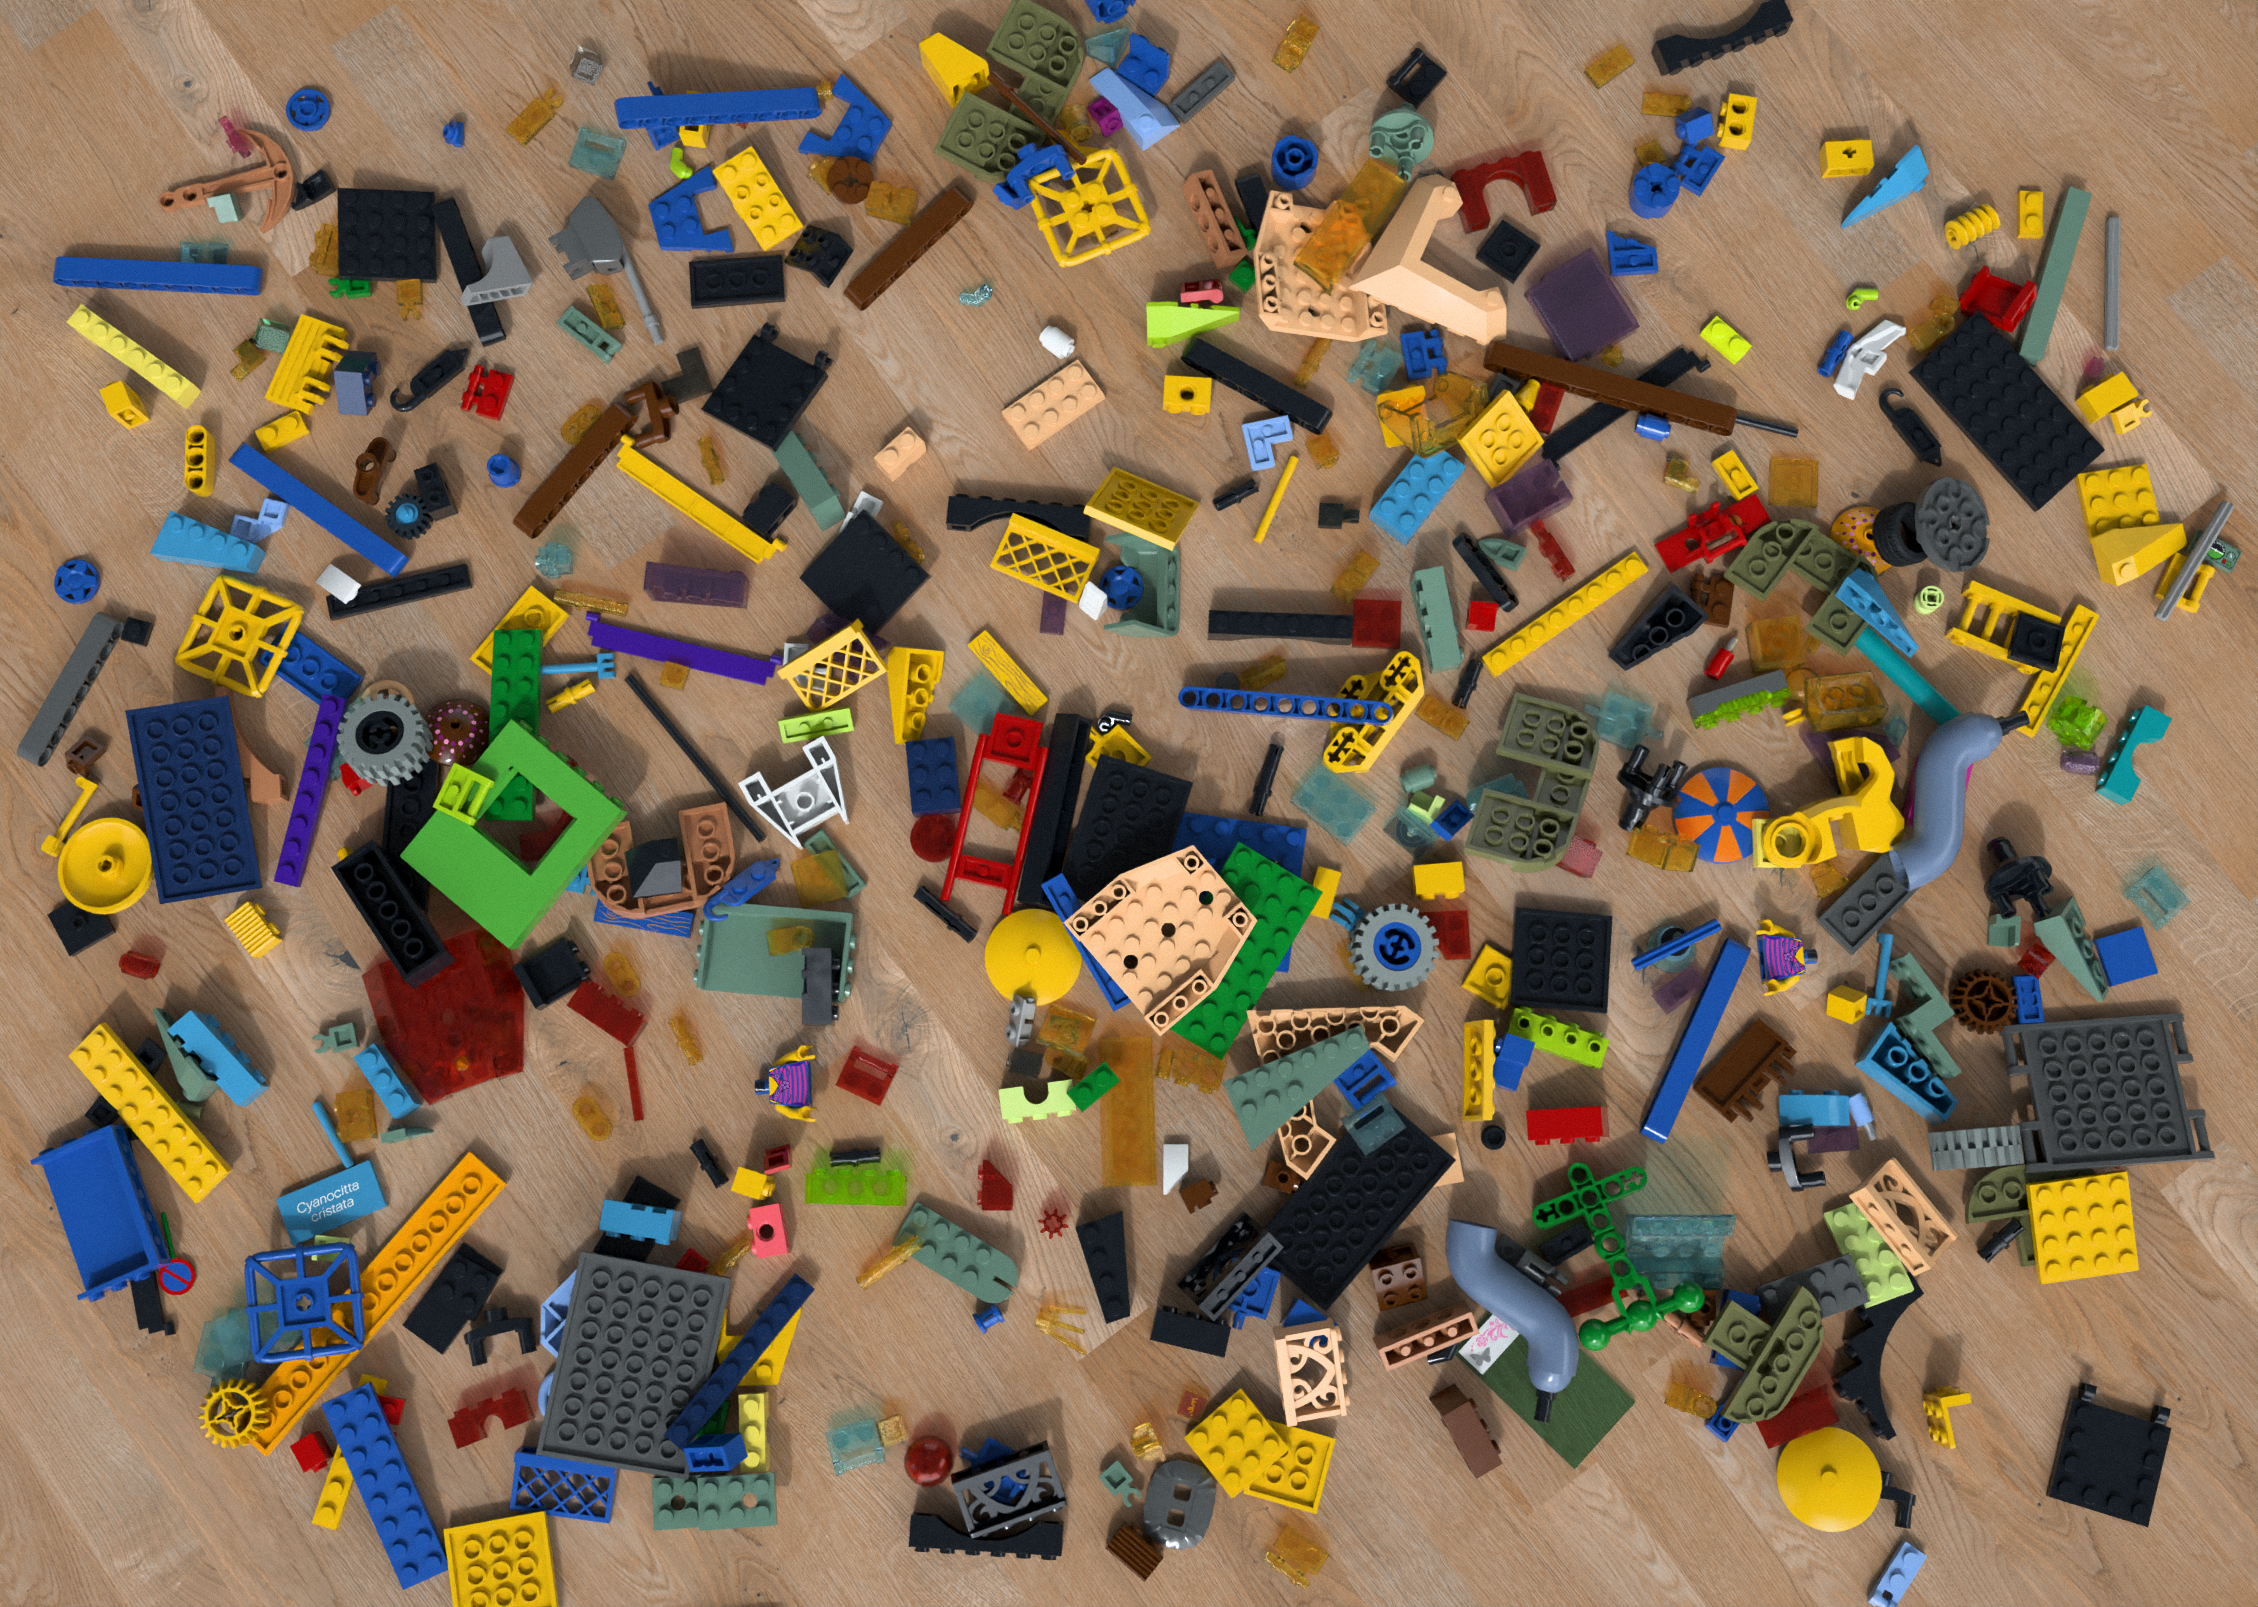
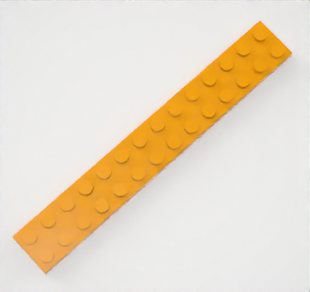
[240,1152,508,1457]

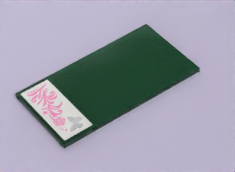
[1455,1312,1635,1469]

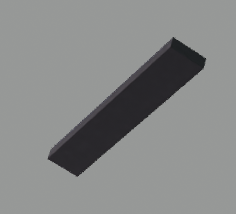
[326,564,473,621]

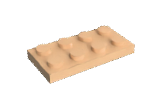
[1002,359,1105,451]

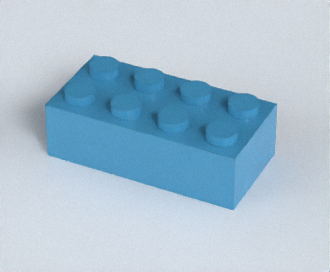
[1368,438,1466,546]

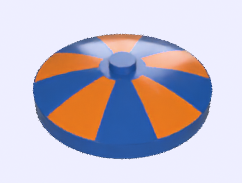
[1672,768,1770,864]

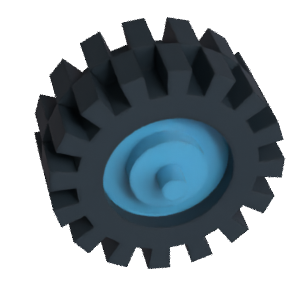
[385,493,433,540]

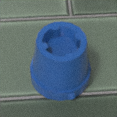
[487,454,521,488]

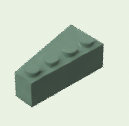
[770,430,846,532]
[1409,566,1464,674]

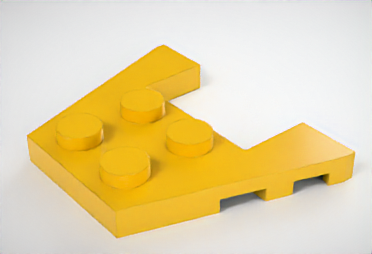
[716,1307,802,1386]

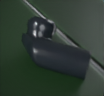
[1427,1342,1459,1365]

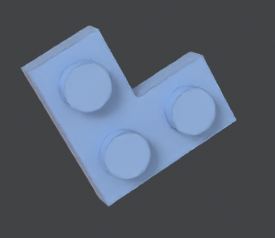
[1241,415,1293,472]

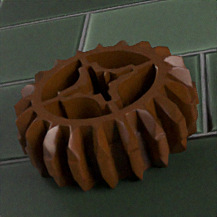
[1949,969,2019,1035]

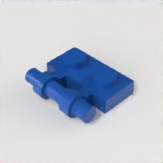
[1669,142,1725,197]
[1399,329,1448,382]

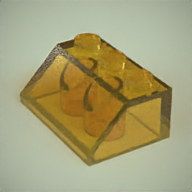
[1804,670,1890,733]

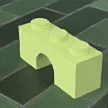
[999,1079,1076,1124]

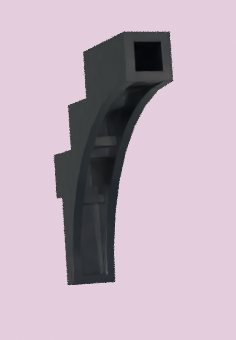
[1831,1272,1924,1440]

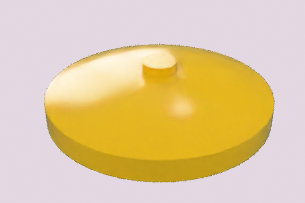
[58,818,154,914]
[985,909,1082,1007]
[1777,1427,1882,1532]

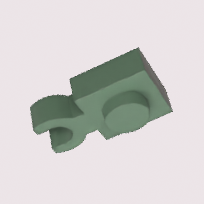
[312,1022,360,1053]
[1098,1459,1142,1507]

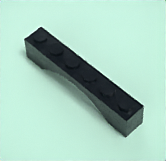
[1651,0,1793,76]
[946,494,1091,543]
[1207,610,1353,646]
[909,1512,1064,1560]

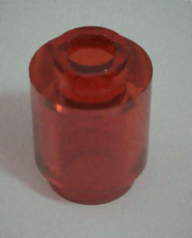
[119,950,160,980]

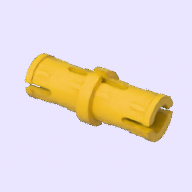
[545,678,596,714]

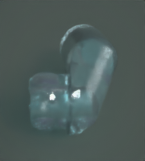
[959,284,992,307]

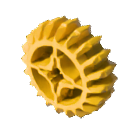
[198,1378,270,1449]

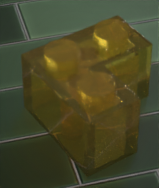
[1626,825,1701,872]

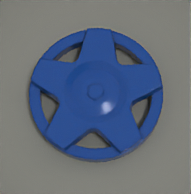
[286,89,331,131]
[54,560,100,604]
[1099,566,1144,610]

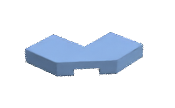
[229,497,290,544]

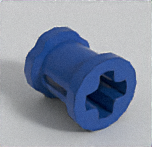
[972,1303,1005,1334]

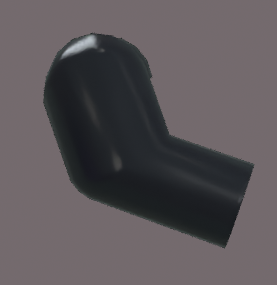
[1098,710,1132,732]

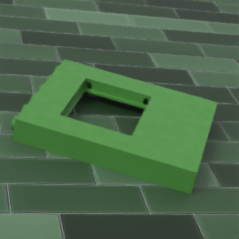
[400,719,628,950]

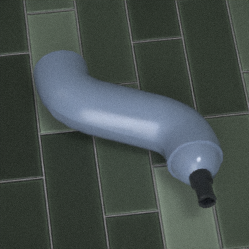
[1889,710,2030,892]
[1446,1219,1579,1423]

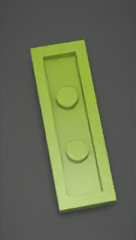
[778,705,854,744]

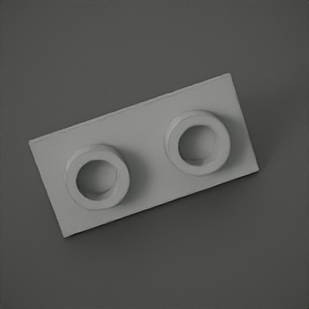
[1005,993,1037,1047]

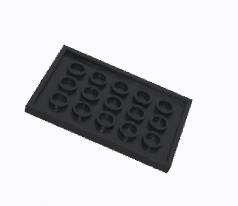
[1062,754,1193,902]

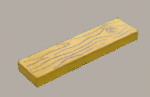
[967,630,1048,717]

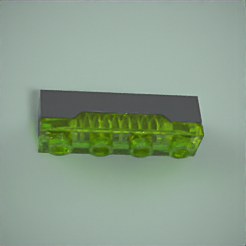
[1686,669,1792,731]

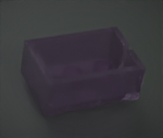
[1484,458,1574,539]

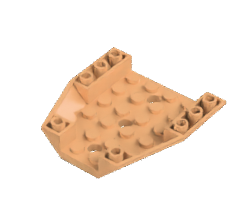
[1253,190,1388,342]
[1063,845,1257,1036]

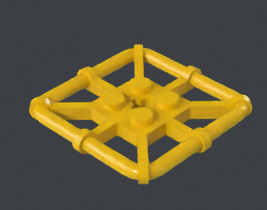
[1026,147,1151,268]
[175,574,304,698]

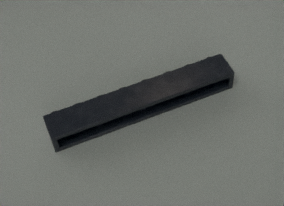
[1017,713,1093,908]

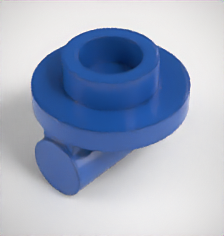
[443,121,464,147]

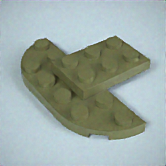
[1965,1161,2097,1267]
[1701,1285,1824,1424]

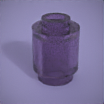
[2060,749,2100,776]

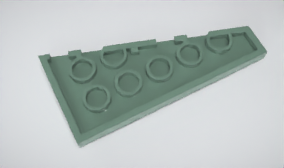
[1223,1025,1370,1151]

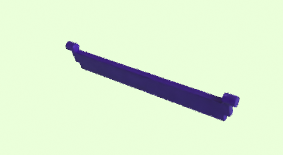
[586,611,784,686]

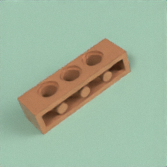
[1181,169,1248,269]
[1372,1300,1480,1372]

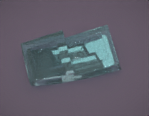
[178,241,229,264]

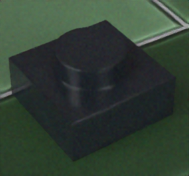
[121,617,154,647]

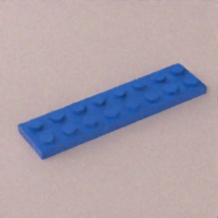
[321,1381,448,1590]

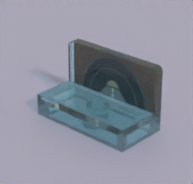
[1383,805,1440,860]

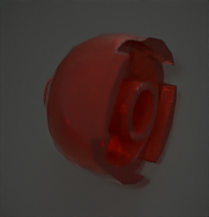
[904,1435,954,1487]

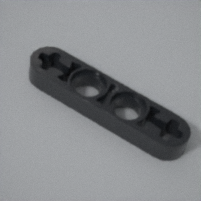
[1452,532,1519,613]

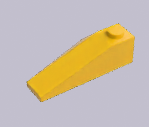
[887,646,944,745]

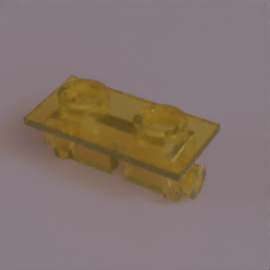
[1641,92,1692,118]
[1238,655,1288,692]

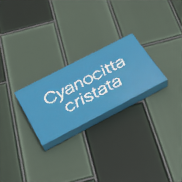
[276,1160,388,1246]

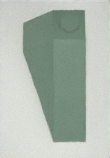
[2033,896,2109,1002]
[153,1008,221,1102]

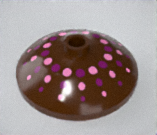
[423,699,490,767]

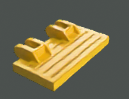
[264,314,349,416]

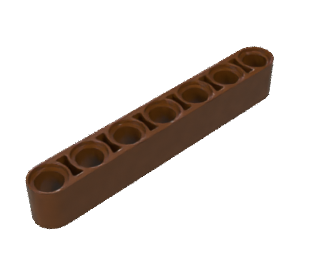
[843,186,974,311]
[513,401,638,539]

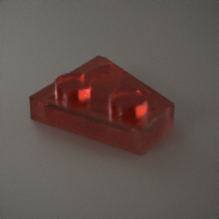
[1420,910,1471,961]

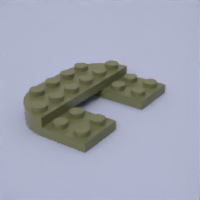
[1723,518,1880,657]

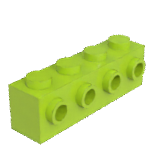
[1504,1006,1610,1070]

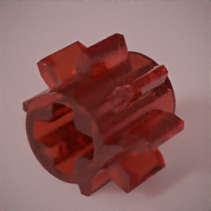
[1038,1208,1069,1239]

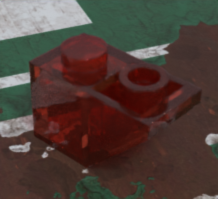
[977,1160,1013,1211]

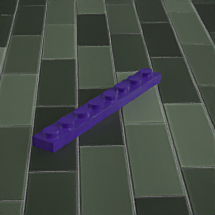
[274,694,349,887]

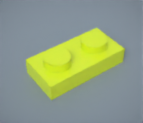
[1700,316,1752,365]

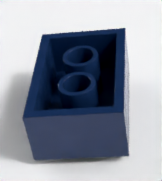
[905,737,962,818]

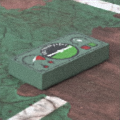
[2186,529,2242,574]

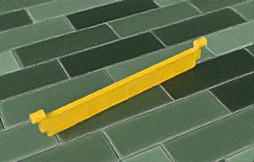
[616,433,787,565]

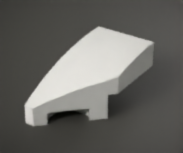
[1163,1144,1188,1195]

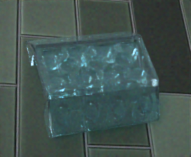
[1621,1214,1736,1290]

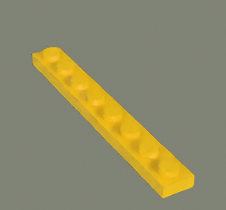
[1480,551,1649,678]

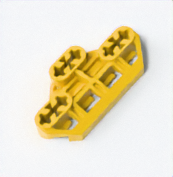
[1322,651,1424,774]

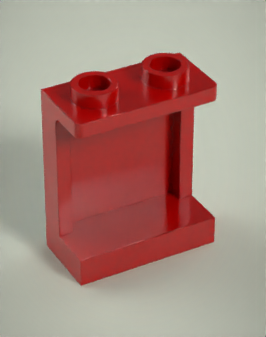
[1958,265,2037,333]

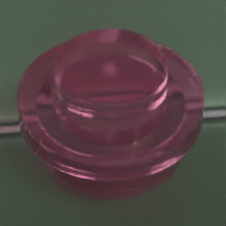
[2083,356,2106,380]

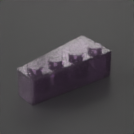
[643,561,750,609]

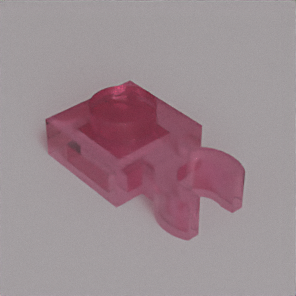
[218,115,251,159]

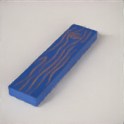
[593,899,695,938]

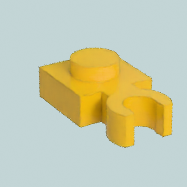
[2110,399,2152,434]

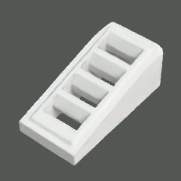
[1079,581,1108,620]

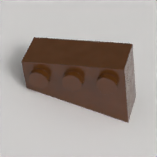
[1429,1383,1503,1479]

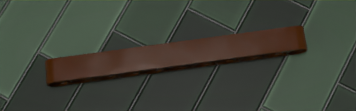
[1483,342,1738,436]

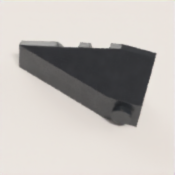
[1608,581,1709,671]

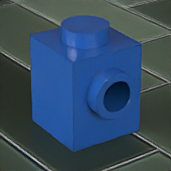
[1674,106,1714,145]

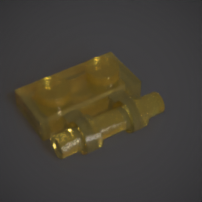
[1263,1523,1330,1590]

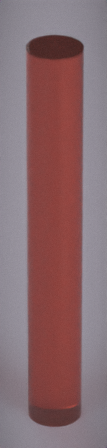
[623,1047,644,1122]

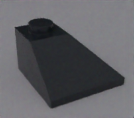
[624,838,682,899]

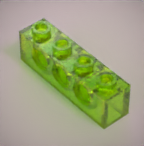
[804,1169,907,1206]

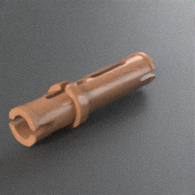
[1637,1291,1705,1349]

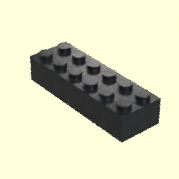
[331,839,456,989]

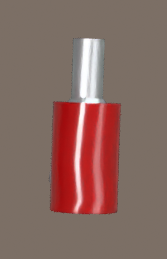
[1703,637,1739,681]

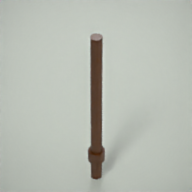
[987,72,1087,165]

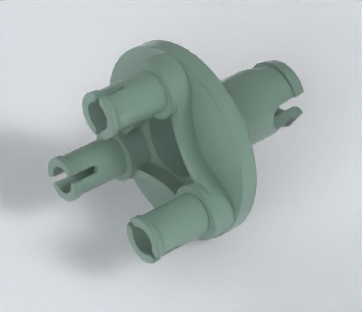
[1369,102,1434,183]

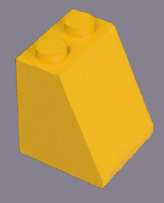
[919,32,990,108]

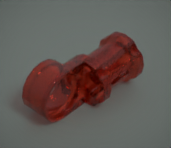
[1002,768,1033,806]

